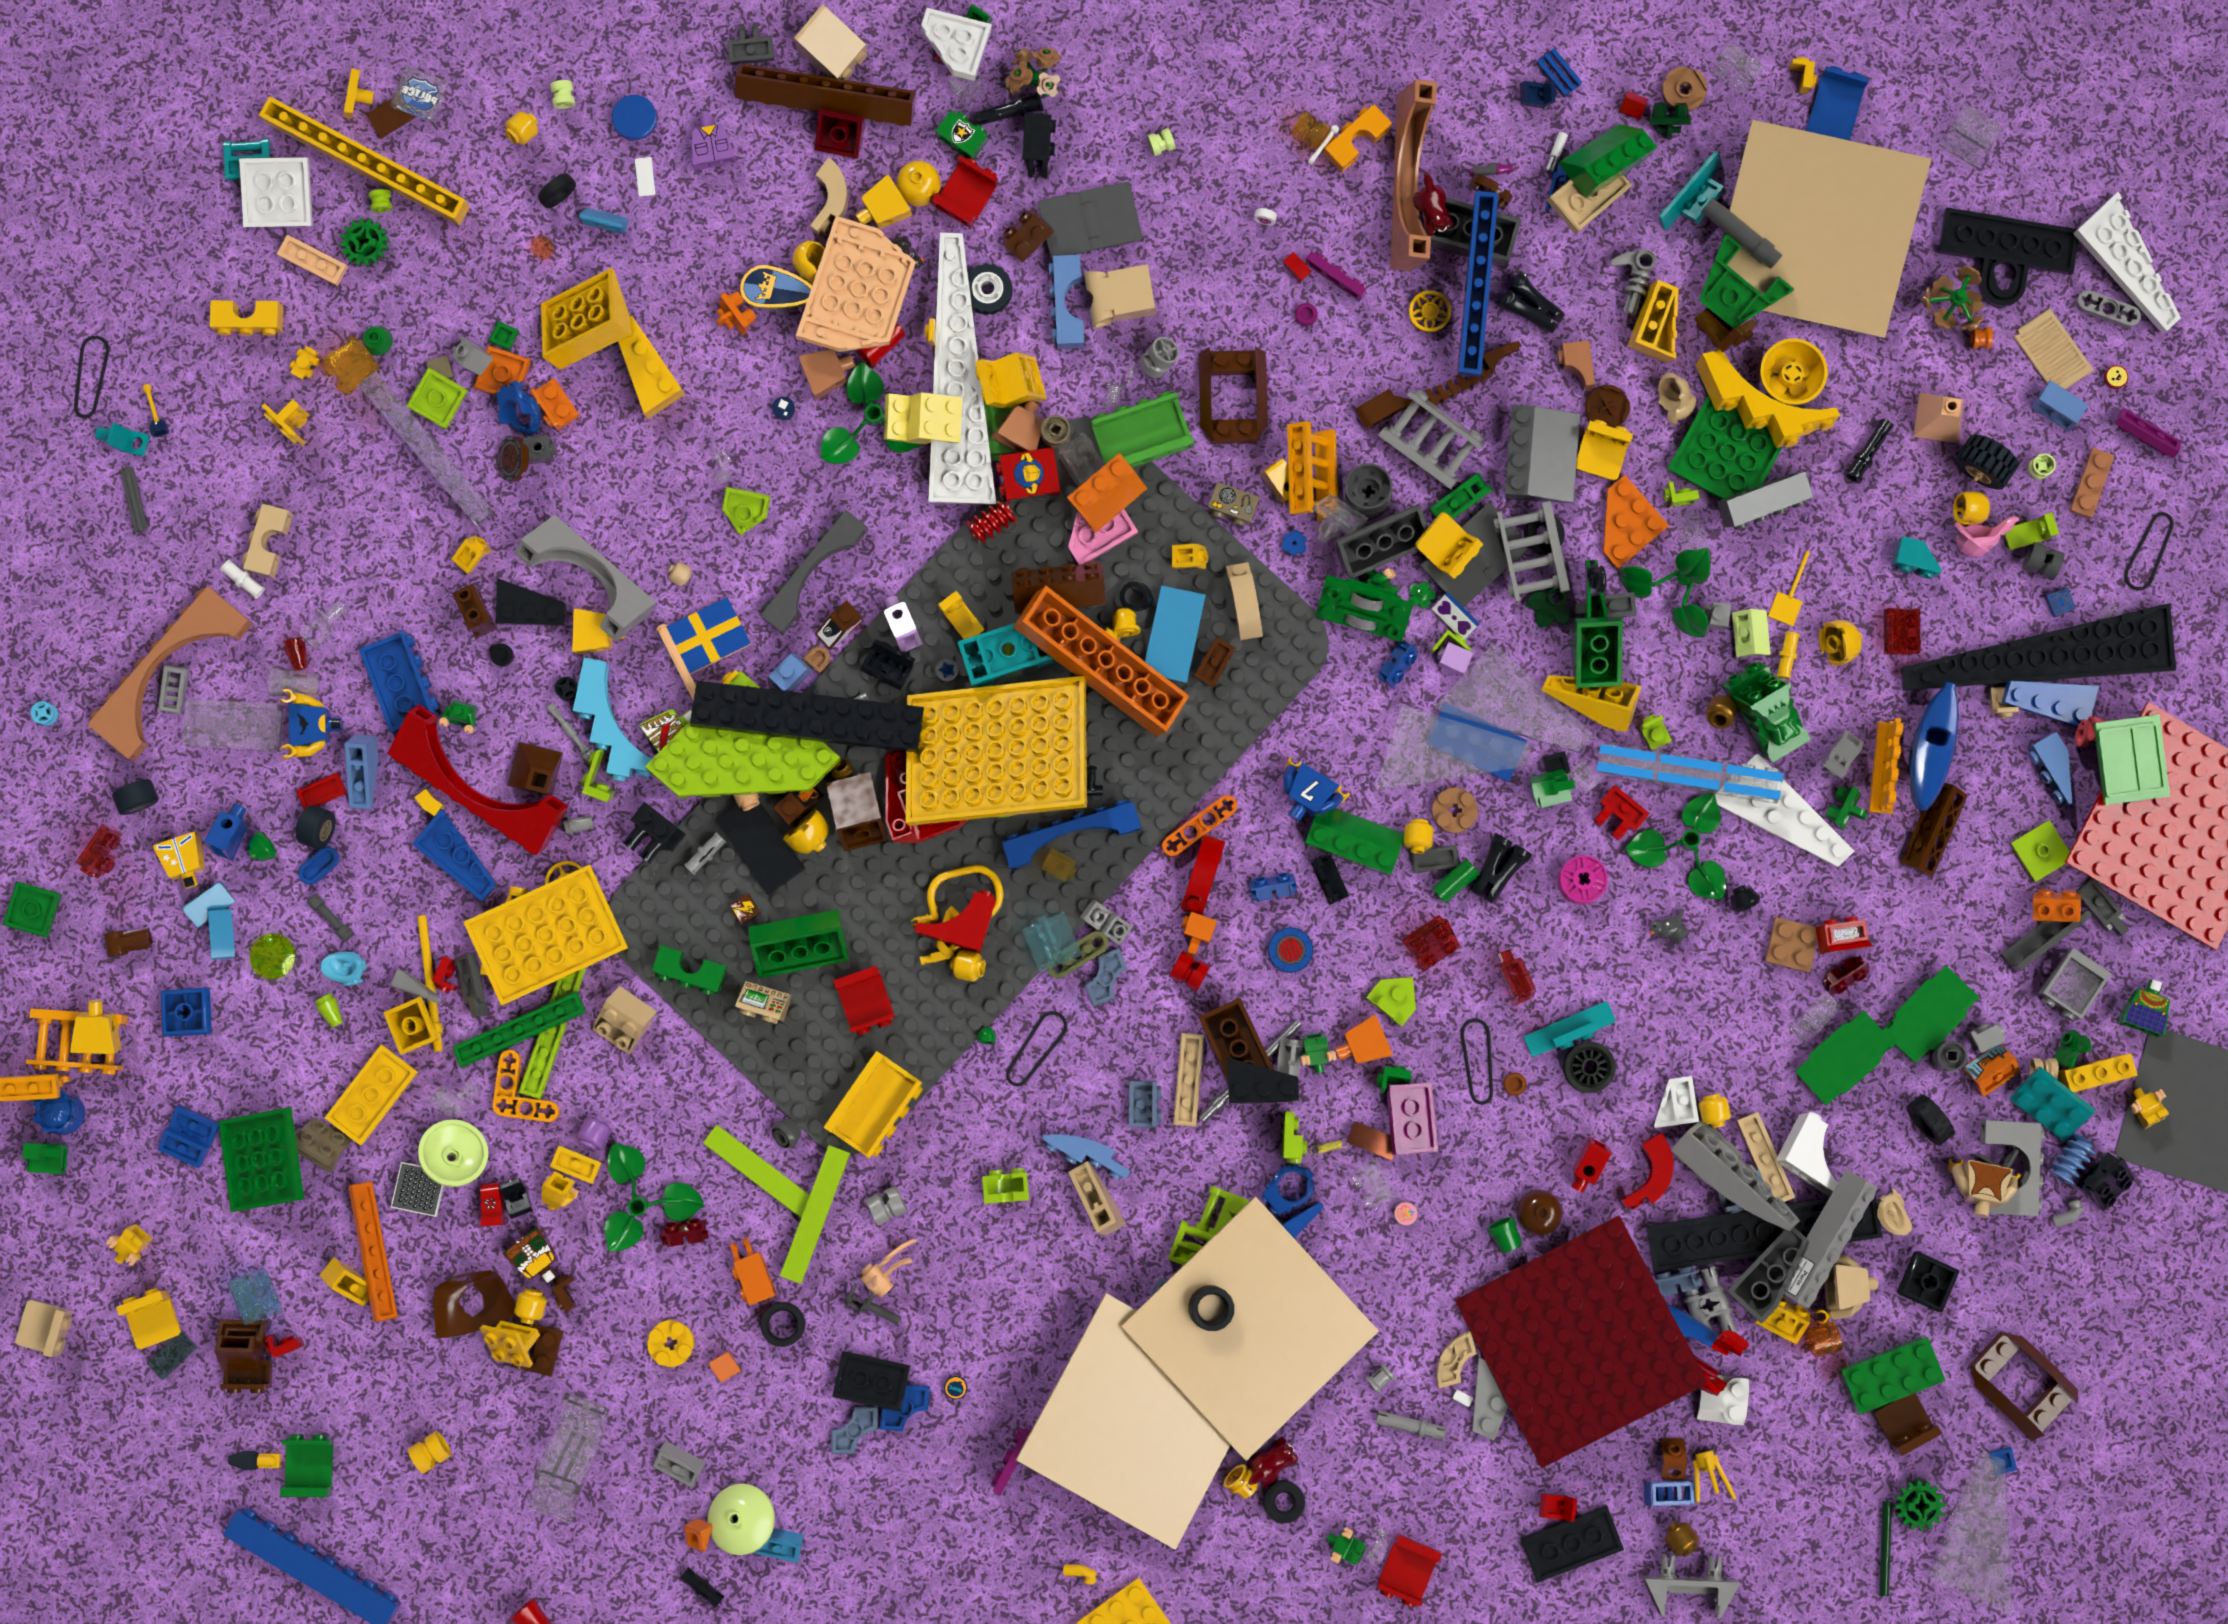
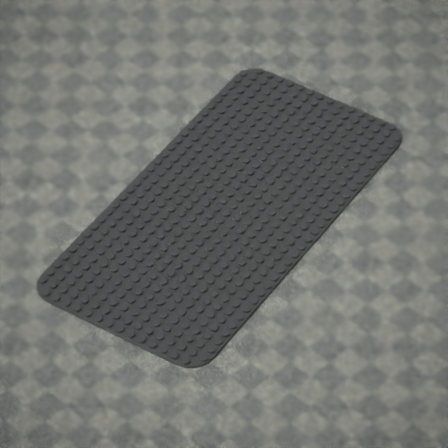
[608,417,1329,1155]

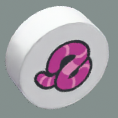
[1254,208,1277,226]

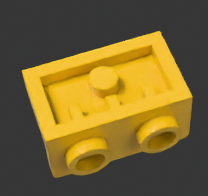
[1755,1296,1810,1345]

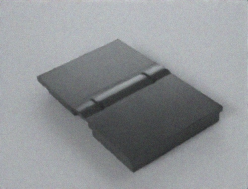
[1038,181,1143,260]
[1420,502,1529,607]

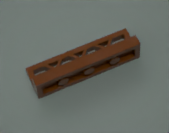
[1900,783,1968,878]

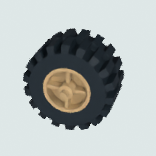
[1955,434,2019,490]

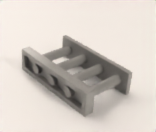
[1378,389,1486,489]
[1493,501,1570,603]

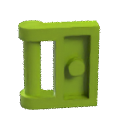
[1195,1186,1250,1234]
[1168,1220,1215,1265]

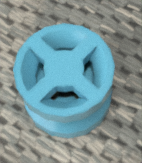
[31,701,59,726]

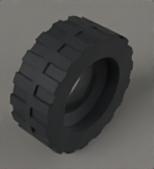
[1906,1094,1955,1146]

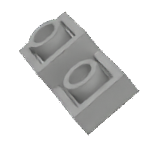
[1080,899,1132,946]

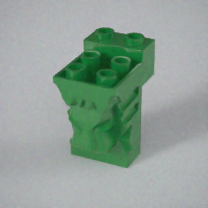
[1721,662,1811,763]

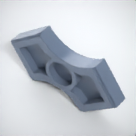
[1085,948,1127,1007]
[831,1406,878,1454]

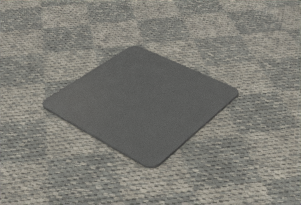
[2116,1030,2228,1193]

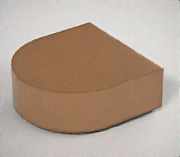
[803,646,831,674]

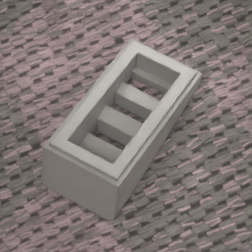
[158,664,190,714]
[391,969,441,1003]

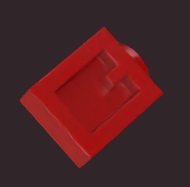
[432,956,458,993]
[265,1334,305,1358]

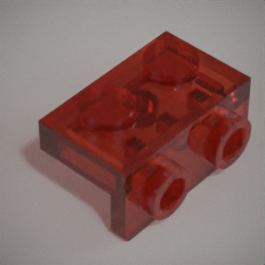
[1884,608,1921,656]

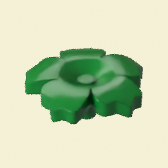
[1409,581,1436,609]

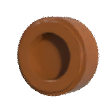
[1503,1073,1527,1096]

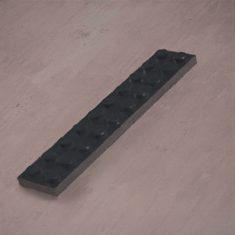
[690,681,924,753]
[1646,1195,1882,1272]

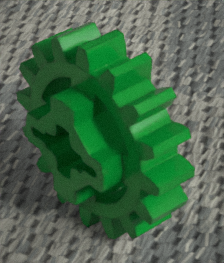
[339,218,390,268]
[1893,1479,1946,1532]

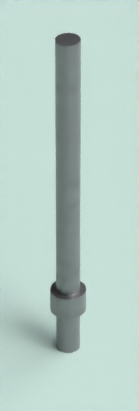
[1199,1019,1302,1122]

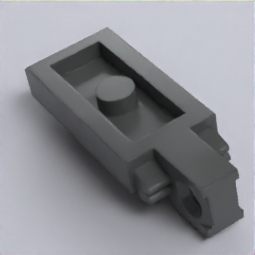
[1571,592,1637,618]
[2076,878,2129,937]
[454,952,488,1018]

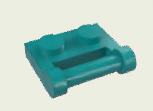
[223,138,271,181]

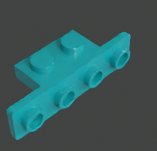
[1659,152,1726,231]
[1523,1001,1616,1057]

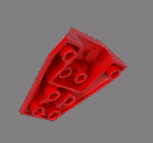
[885,751,970,843]

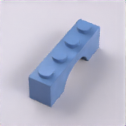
[1049,255,1084,349]

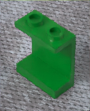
[280,1434,334,1497]

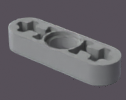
[2075,290,2141,328]

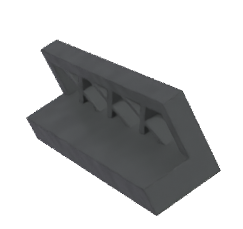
[2000,909,2093,972]

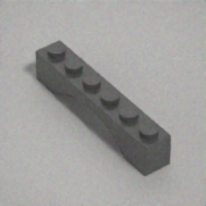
[761,510,868,635]

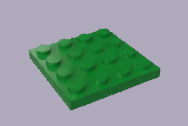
[1666,395,1783,500]
[218,1107,304,1212]

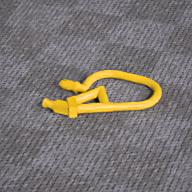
[911,865,1004,965]

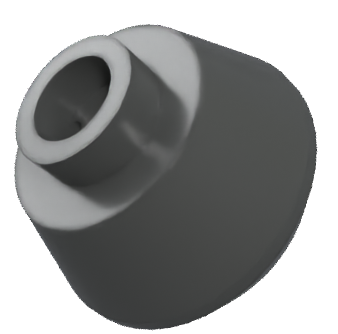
[772,1119,801,1149]

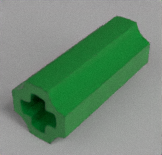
[1432,859,1480,904]

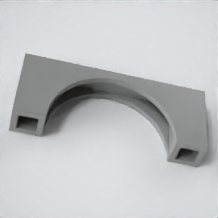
[514,515,656,642]

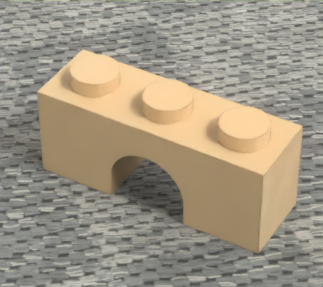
[242,504,293,579]

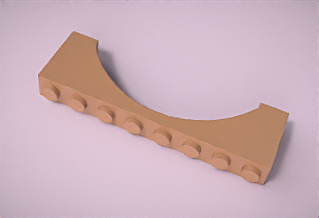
[1390,79,1437,272]
[87,586,254,761]

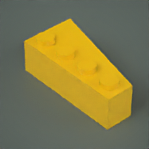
[618,316,685,419]

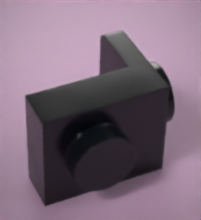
[499,1178,533,1219]

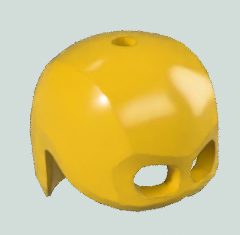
[1953,491,1990,525]

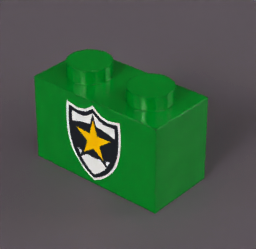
[935,110,988,160]

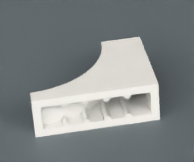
[1775,1112,1838,1197]

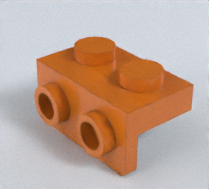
[2033,889,2081,922]

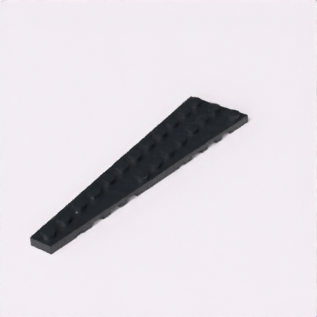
[1901,603,2176,691]

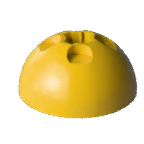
[1760,338,1828,405]

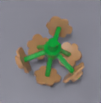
[1921,266,1984,331]

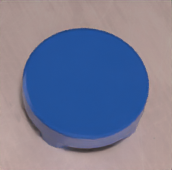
[612,95,657,141]

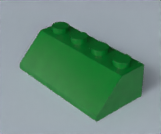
[1558,124,1657,198]
[1304,808,1404,877]
[748,909,849,978]

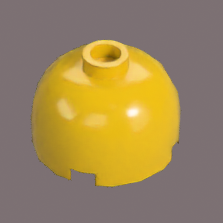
[897,160,941,207]
[1818,620,1862,666]
[783,809,829,854]

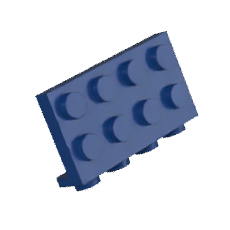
[359,629,440,734]

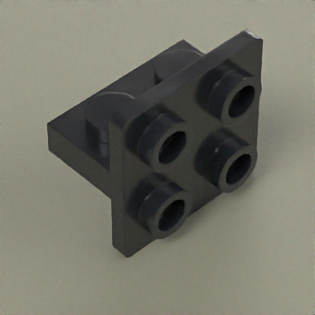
[2076,1152,2134,1211]

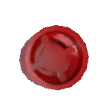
[1169,951,1211,992]

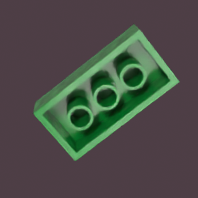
[1836,1336,1946,1415]

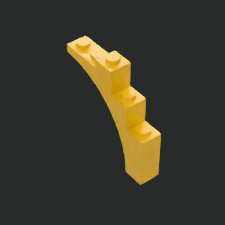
[1695,350,1840,448]

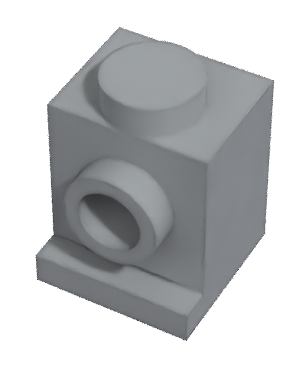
[1704,602,1731,631]
[1965,1023,2006,1054]

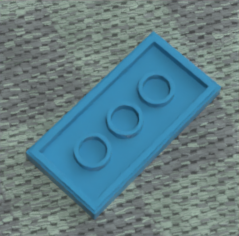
[1145,585,1206,684]

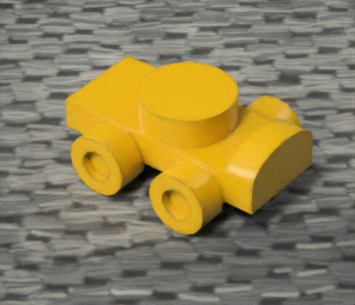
[289,346,320,380]

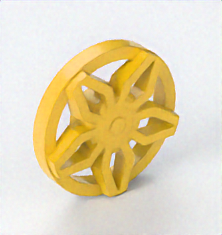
[1409,290,1451,333]

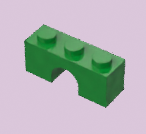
[652,945,728,996]

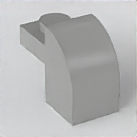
[1821,729,1864,778]

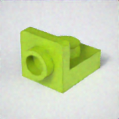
[1663,481,1700,508]
[1639,714,1672,751]

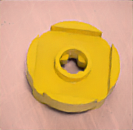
[647,1320,695,1367]

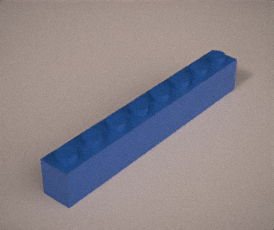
[1457,191,1499,378]
[223,1507,402,1624]

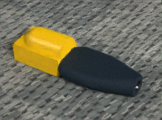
[228,1451,281,1470]

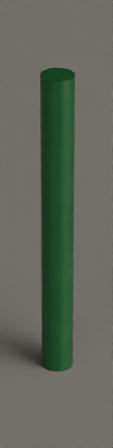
[1879,1501,1892,1597]

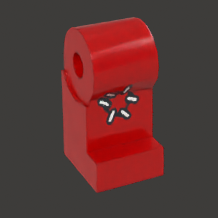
[480,1182,506,1227]

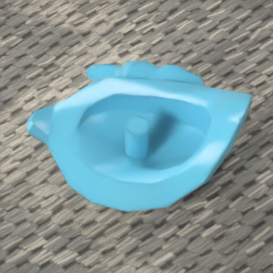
[320,951,366,986]

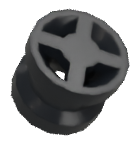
[555,677,578,701]

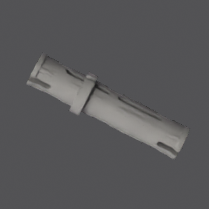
[1375,1410,1447,1441]

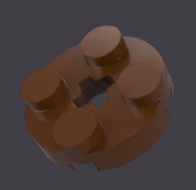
[1469,174,1513,210]

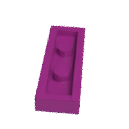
[1305,251,1366,302]
[2115,407,2182,458]

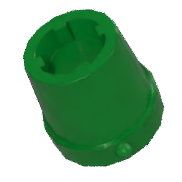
[1486,1216,1522,1253]

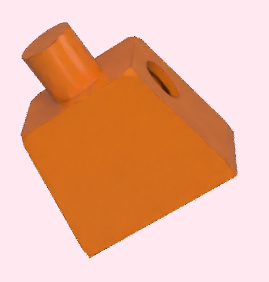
[1334,1014,1393,1064]

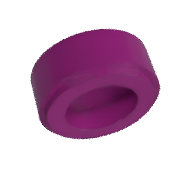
[1295,303,1318,327]

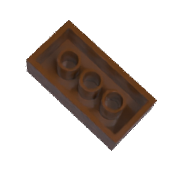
[1011,561,1106,614]
[1199,998,1274,1080]

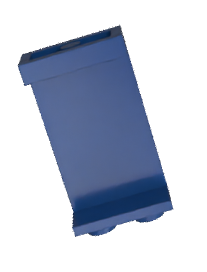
[1806,66,1869,141]

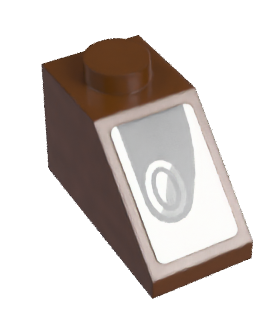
[815,600,864,650]

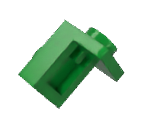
[1376,1066,1412,1095]

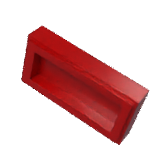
[296,772,348,810]

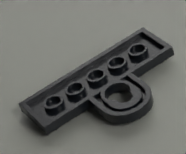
[1938,207,2078,308]

